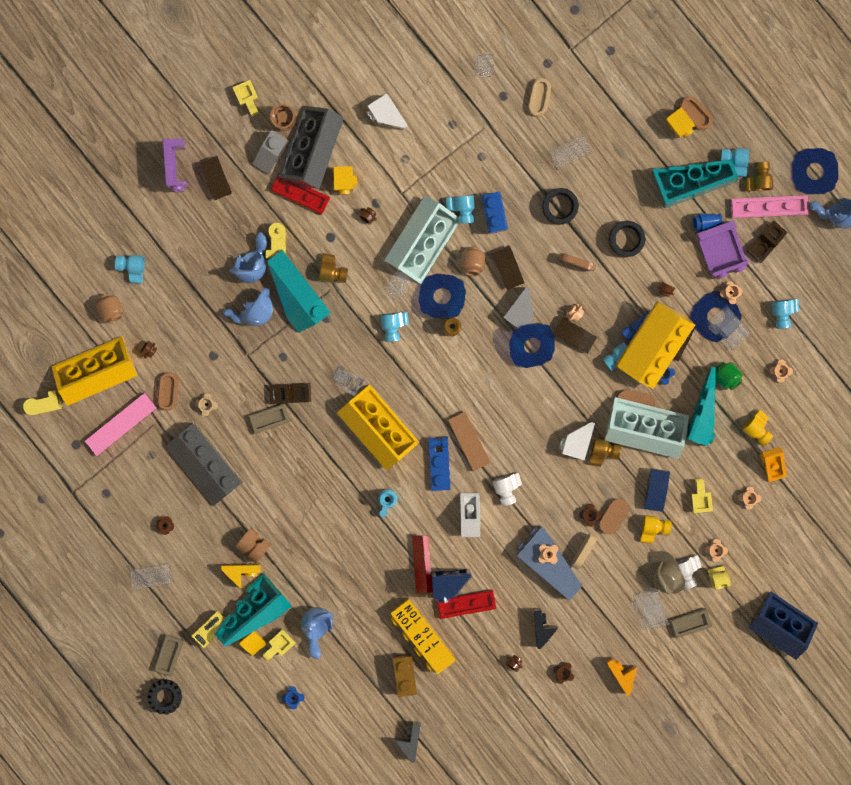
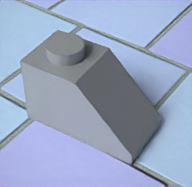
[253,130,289,175]
[503,287,534,332]

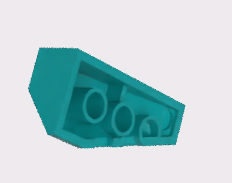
[267,250,331,333]
[686,366,716,447]
[214,573,292,647]

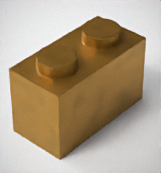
[393,654,417,697]

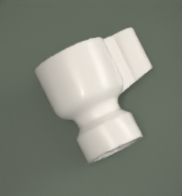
[492,473,522,506]
[677,555,702,590]

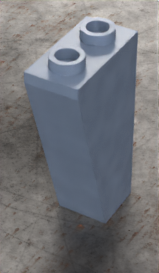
[516,526,582,600]

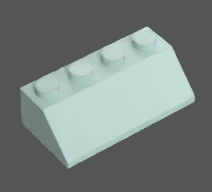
[384,196,459,284]
[605,397,689,459]

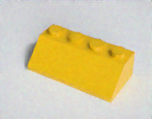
[616,301,695,389]
[51,336,138,406]
[337,385,420,471]

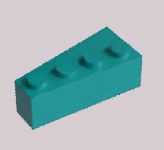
[651,160,739,209]

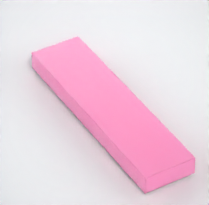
[730,195,808,218]
[85,393,157,456]

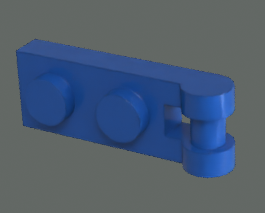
[429,436,451,491]

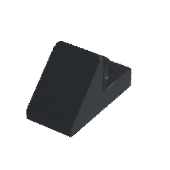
[533,608,559,649]

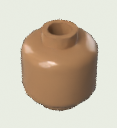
[460,246,485,276]
[95,294,124,324]

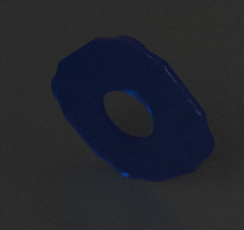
[792,148,838,195]
[418,274,466,319]
[690,291,742,342]
[509,323,555,368]

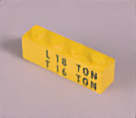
[390,598,456,674]

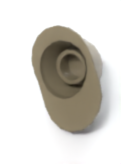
[650,551,685,594]

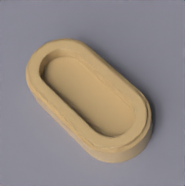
[528,78,551,117]
[571,533,597,569]

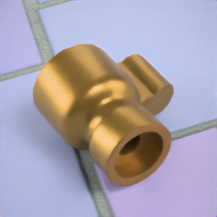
[744,162,773,192]
[319,253,348,283]
[440,310,462,336]
[589,438,621,467]

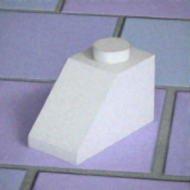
[367,94,408,130]
[559,422,595,460]
[460,493,481,537]

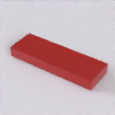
[270,173,331,215]
[412,535,433,593]
[437,590,497,619]

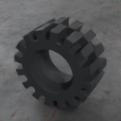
[147,679,182,715]

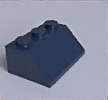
[432,569,471,603]
[748,591,818,660]

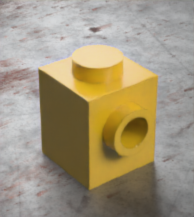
[664,107,695,139]
[334,166,357,195]

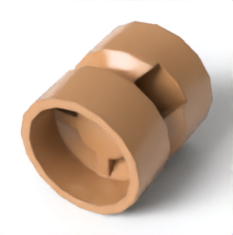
[270,104,296,131]
[235,528,272,563]

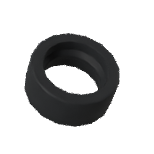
[542,188,579,225]
[608,221,646,258]

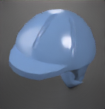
[809,197,851,229]
[229,232,267,283]
[223,288,273,326]
[301,607,334,660]

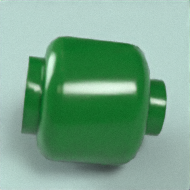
[715,362,743,391]

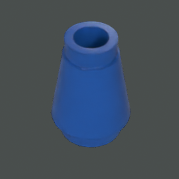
[693,213,722,232]

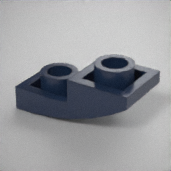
[643,468,670,512]

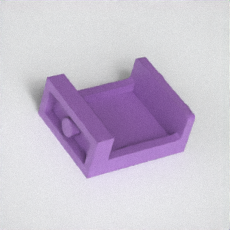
[163,138,189,192]
[696,220,749,280]

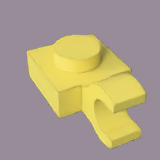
[233,80,259,117]
[691,479,713,513]
[262,629,296,661]

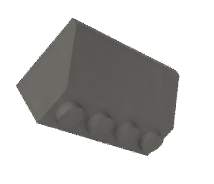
[278,106,344,189]
[165,423,243,506]

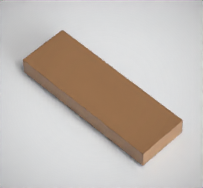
[448,412,491,471]

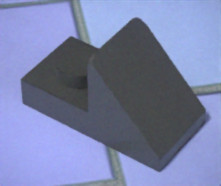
[395,721,421,763]

